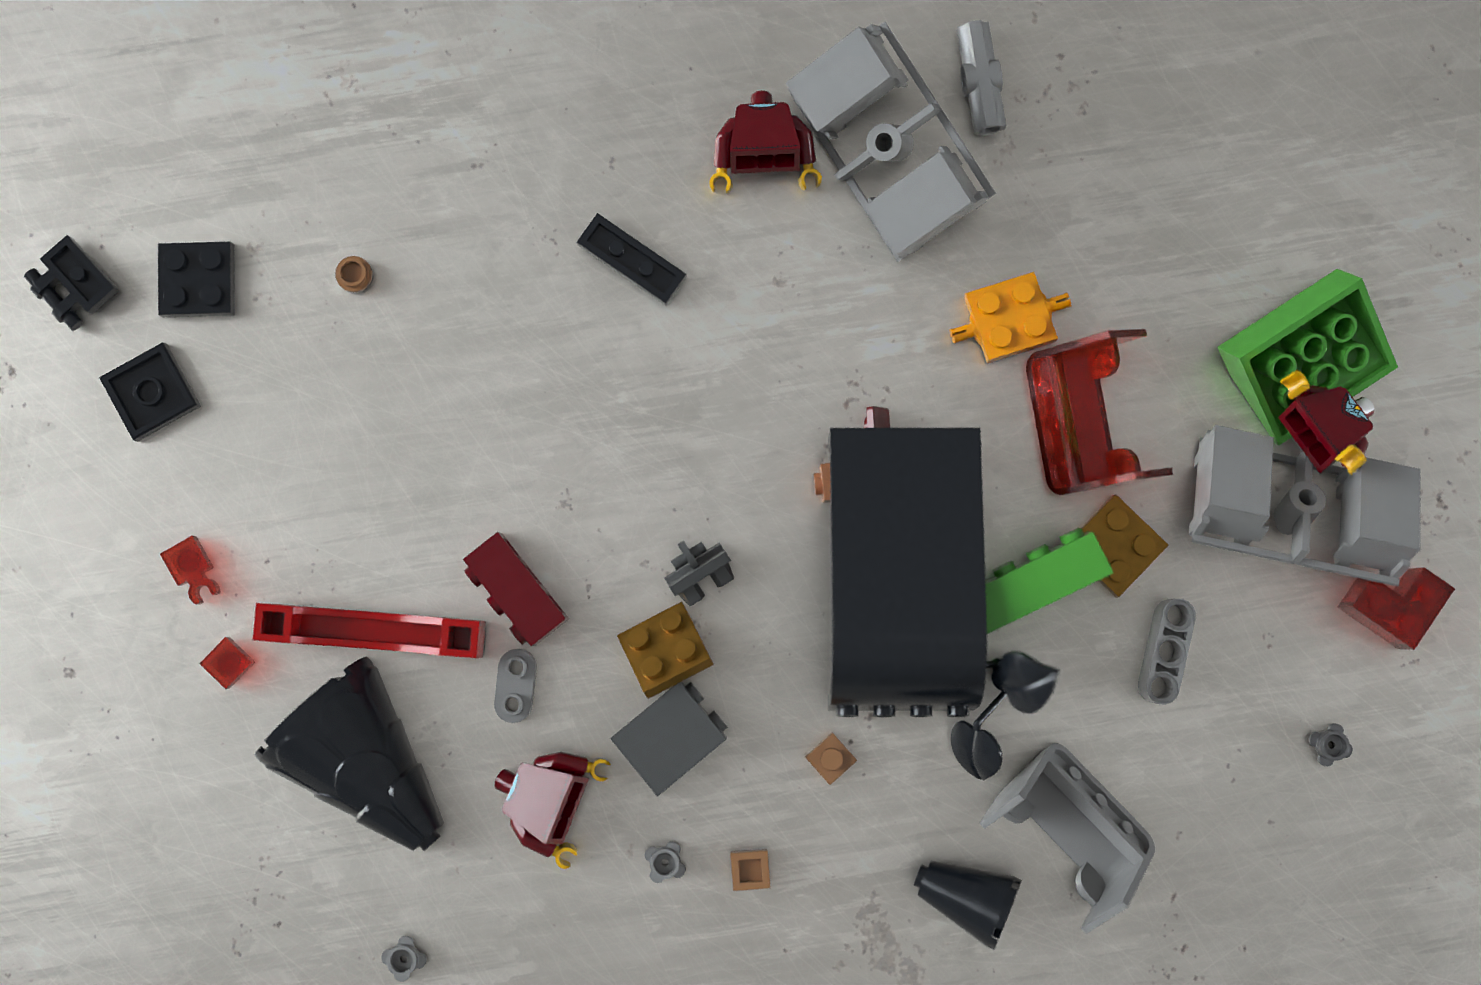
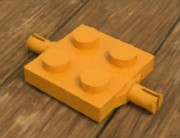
[949,272,1072,364]

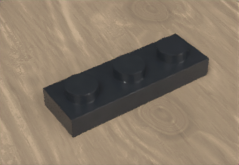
[577,213,687,306]

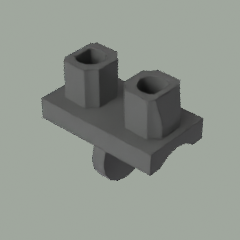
[664,540,734,606]

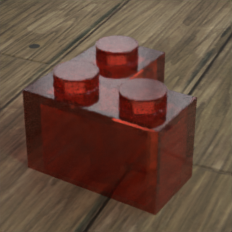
[1337,567,1455,650]

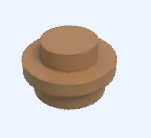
[335,256,372,293]

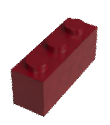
[463,532,569,647]

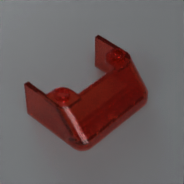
[1026,329,1173,495]

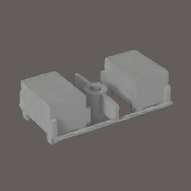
[786,22,996,262]
[1189,425,1420,587]

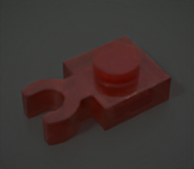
[160,536,221,605]

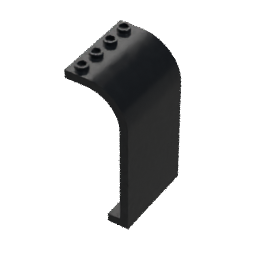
[828,428,987,717]

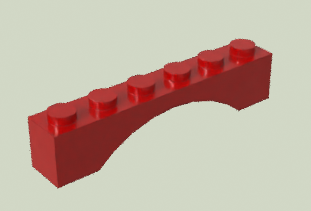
[252,603,486,658]

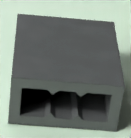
[610,682,728,797]

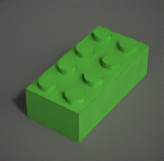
[986,528,1114,634]

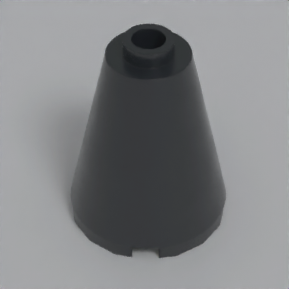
[914,861,1022,950]

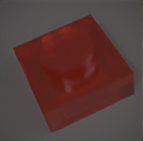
[199,637,255,689]

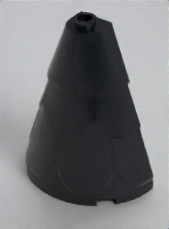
[255,656,444,851]

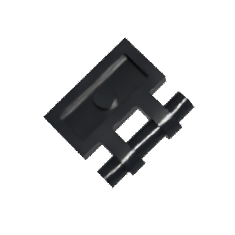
[24,235,119,331]

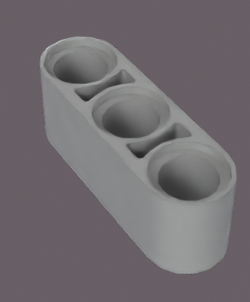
[1138,599,1196,705]

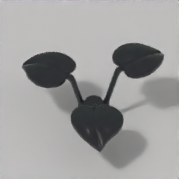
[951,651,1059,781]

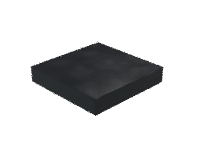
[99,342,201,442]

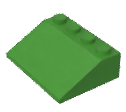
[1217,269,1398,446]

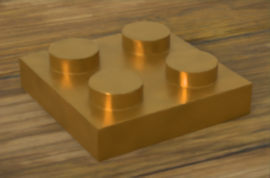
[1082,494,1169,598]
[617,602,714,699]

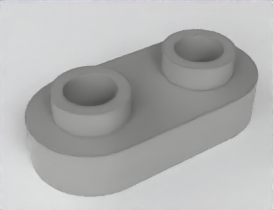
[494,649,537,723]

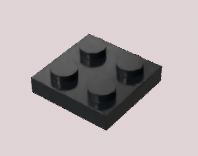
[158,241,235,317]

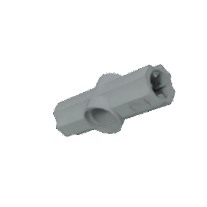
[957,20,1006,135]

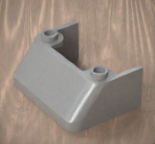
[980,743,1155,934]

